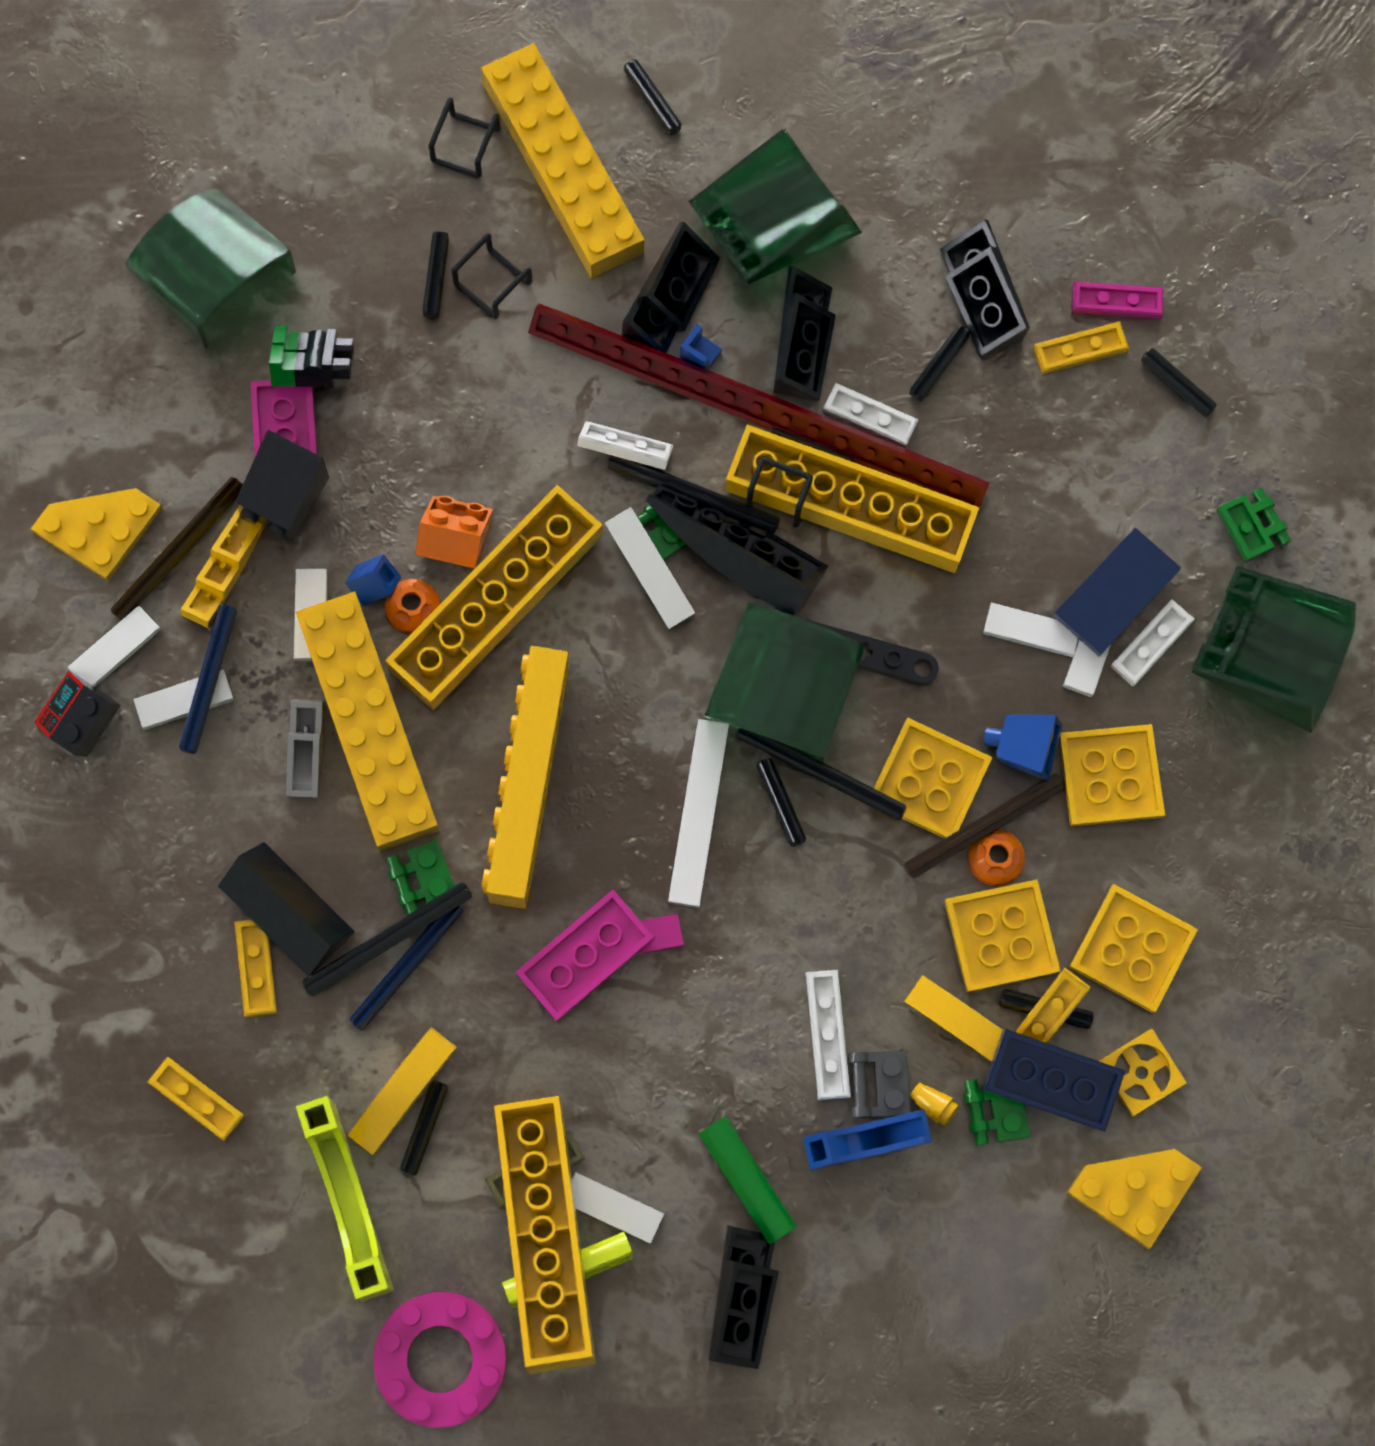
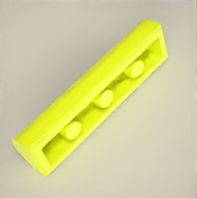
[502,1232,634,1309]

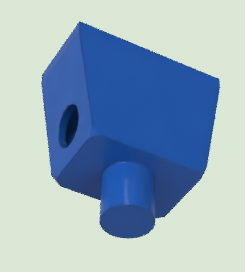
[984,714,1063,781]

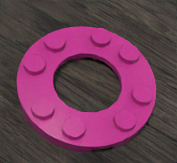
[373,1292,506,1428]

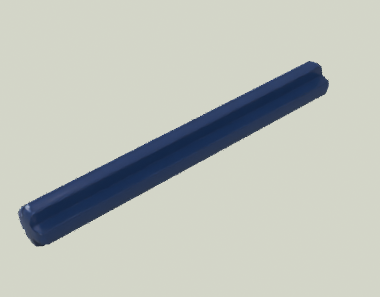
[179,604,237,754]
[350,905,463,1031]

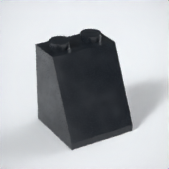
[235,430,330,540]

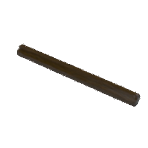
[111,477,243,620]
[904,773,1065,878]

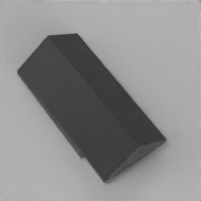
[940,220,1030,356]
[622,222,720,353]
[773,266,836,401]
[218,842,355,977]
[708,1225,779,1369]

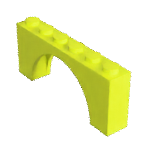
[296,1096,394,1302]

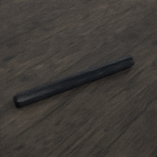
[608,455,780,534]
[736,723,907,820]
[302,882,472,996]

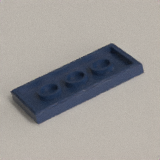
[1053,527,1181,657]
[983,1028,1125,1132]

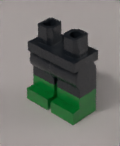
[269,325,354,388]

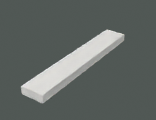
[668,719,729,908]

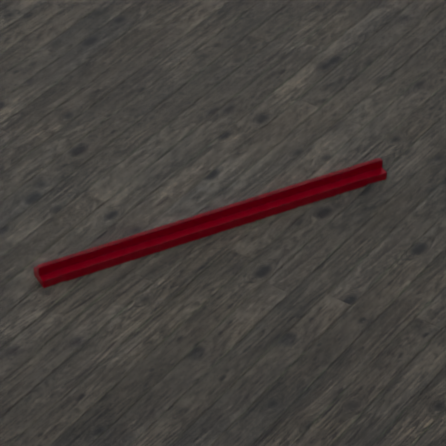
[528,303,990,511]

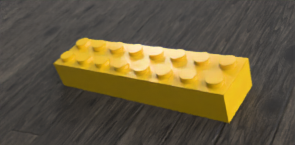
[481,43,645,279]
[724,425,979,573]
[385,485,603,711]
[296,591,439,852]
[482,646,569,909]
[494,1096,596,1374]

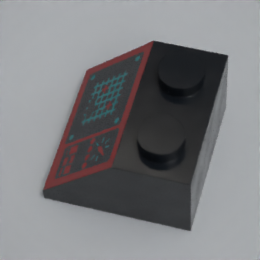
[34,670,121,757]

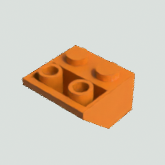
[415,496,493,569]

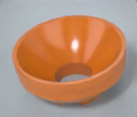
[384,579,441,635]
[967,829,1025,886]

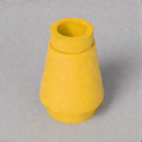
[910,1082,959,1127]

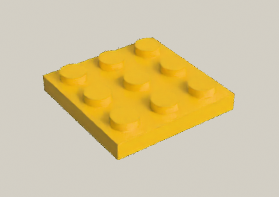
[874,717,993,839]
[1058,724,1165,827]
[944,879,1061,993]
[1069,884,1198,1014]

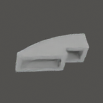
[286,699,325,798]

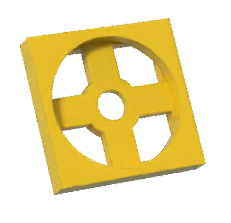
[1099,1028,1187,1117]

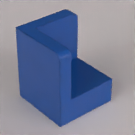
[680,324,722,370]
[345,554,401,606]

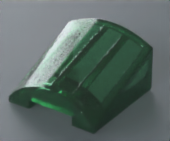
[688,129,862,284]
[125,188,296,348]
[1192,566,1356,733]
[704,603,866,762]

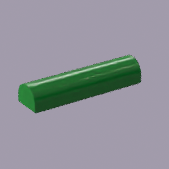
[699,1116,798,1245]

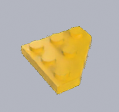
[31,488,163,581]
[1067,1149,1202,1249]

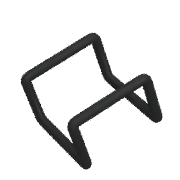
[428,97,501,178]
[452,233,532,319]
[746,457,813,527]

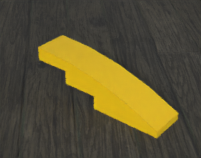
[180,509,265,628]
[904,975,1003,1062]
[348,1028,457,1155]

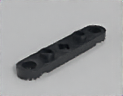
[788,619,939,686]

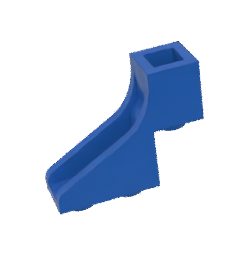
[803,1110,932,1170]

